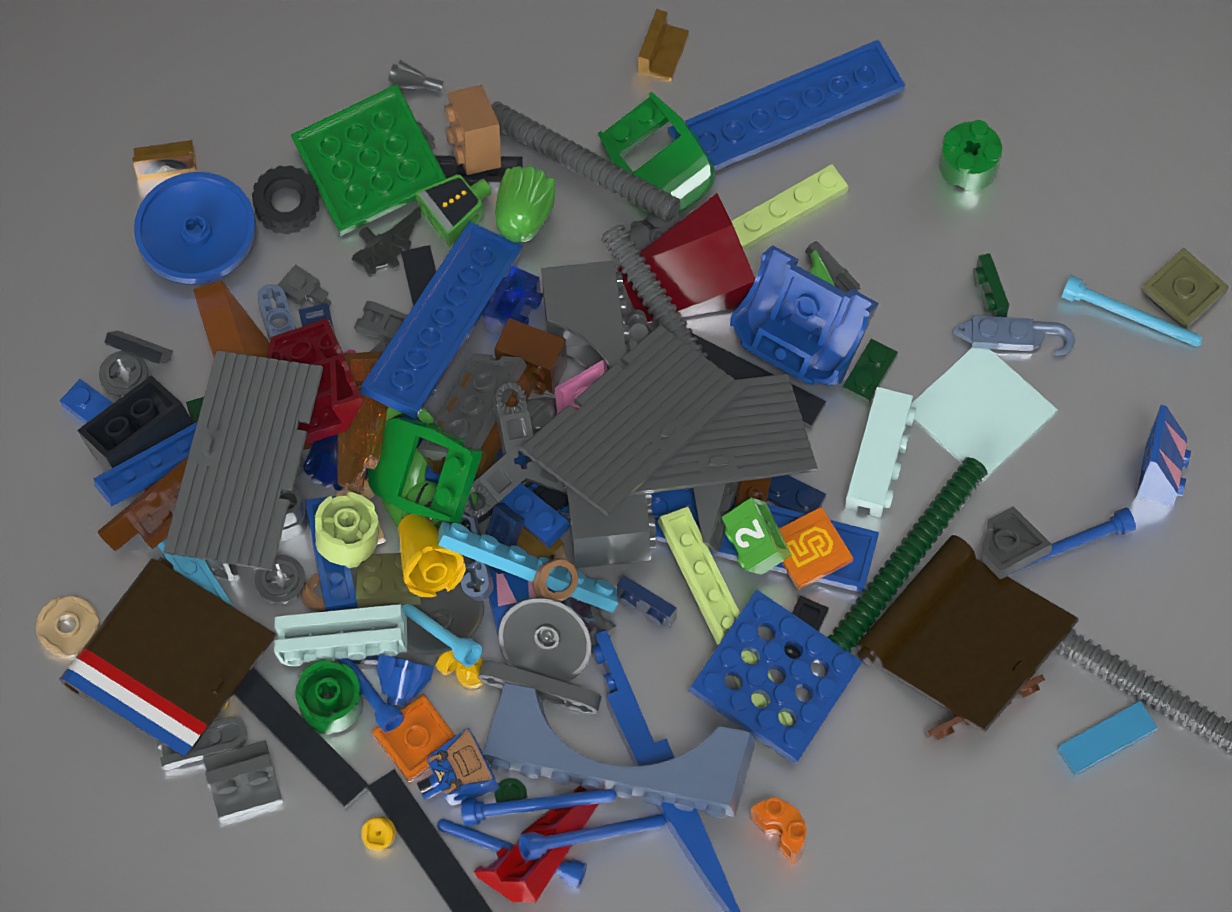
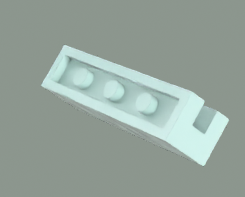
[845,387,916,518]
[274,604,407,666]

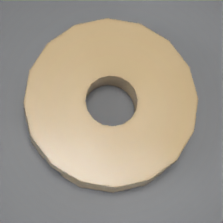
[36,595,100,658]

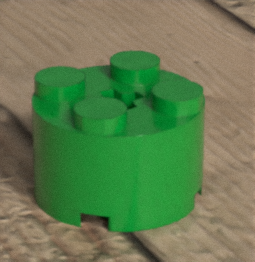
[939,120,1002,191]
[295,660,363,735]

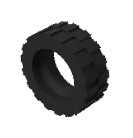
[252,165,320,234]

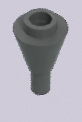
[388,60,444,93]

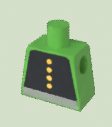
[416,175,492,248]

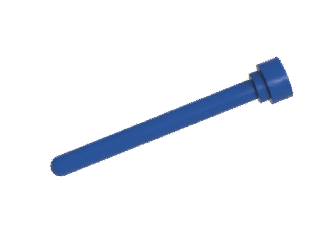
[1015,507,1136,572]
[336,658,404,733]
[461,789,617,826]
[519,814,666,861]
[437,819,587,889]

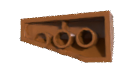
[193,281,270,358]

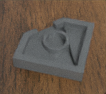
[981,506,1052,579]

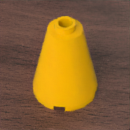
[398,514,466,598]

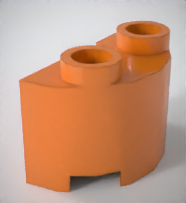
[750,797,807,865]

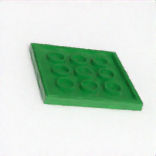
[291,84,447,236]

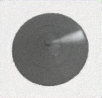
[406,581,484,655]
[498,598,592,682]

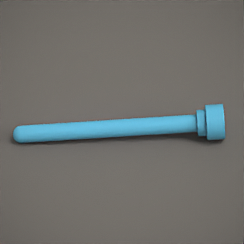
[1061,275,1202,346]
[402,605,482,667]

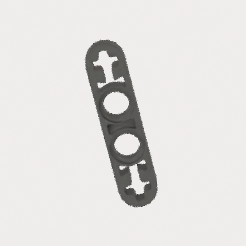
[477,660,602,714]

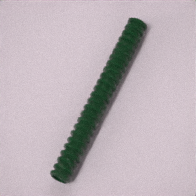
[827,457,988,653]

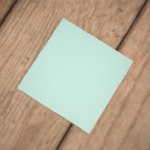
[911,348,1058,482]

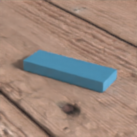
[1057,701,1158,776]

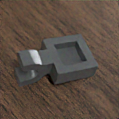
[278,264,332,307]

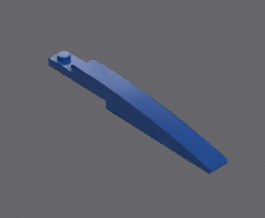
[591,630,740,912]

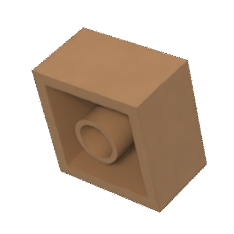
[444,85,501,175]

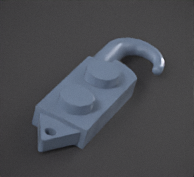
[952,315,1075,355]

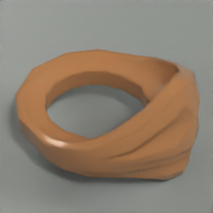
[533,559,578,602]
[301,574,325,612]

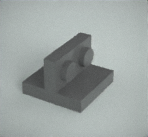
[203,740,283,822]

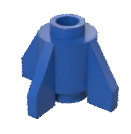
[376,654,434,706]

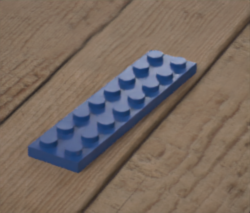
[668,39,905,171]
[360,221,523,419]

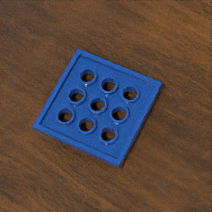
[688,590,863,764]

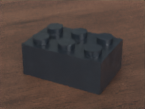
[77,375,194,470]

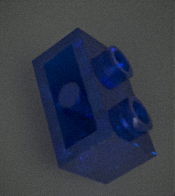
[483,266,543,337]

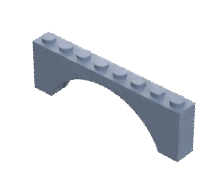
[482,683,756,818]

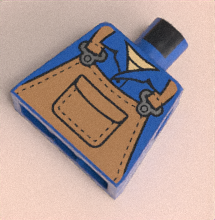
[417,728,500,805]

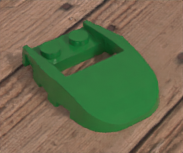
[598,92,715,214]
[368,418,482,524]

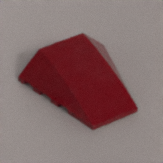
[617,192,755,323]
[266,318,363,445]

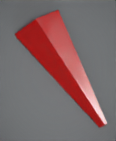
[473,785,603,902]

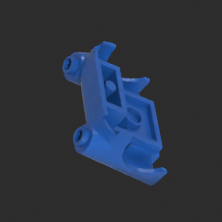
[730,245,879,386]

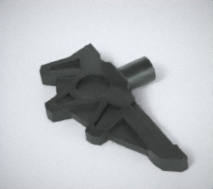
[351,206,421,277]

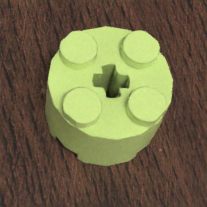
[315,492,378,568]

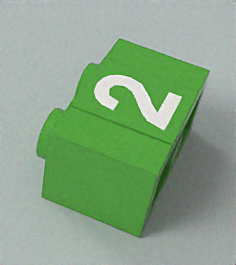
[721,498,792,575]

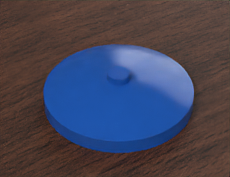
[134,172,256,284]

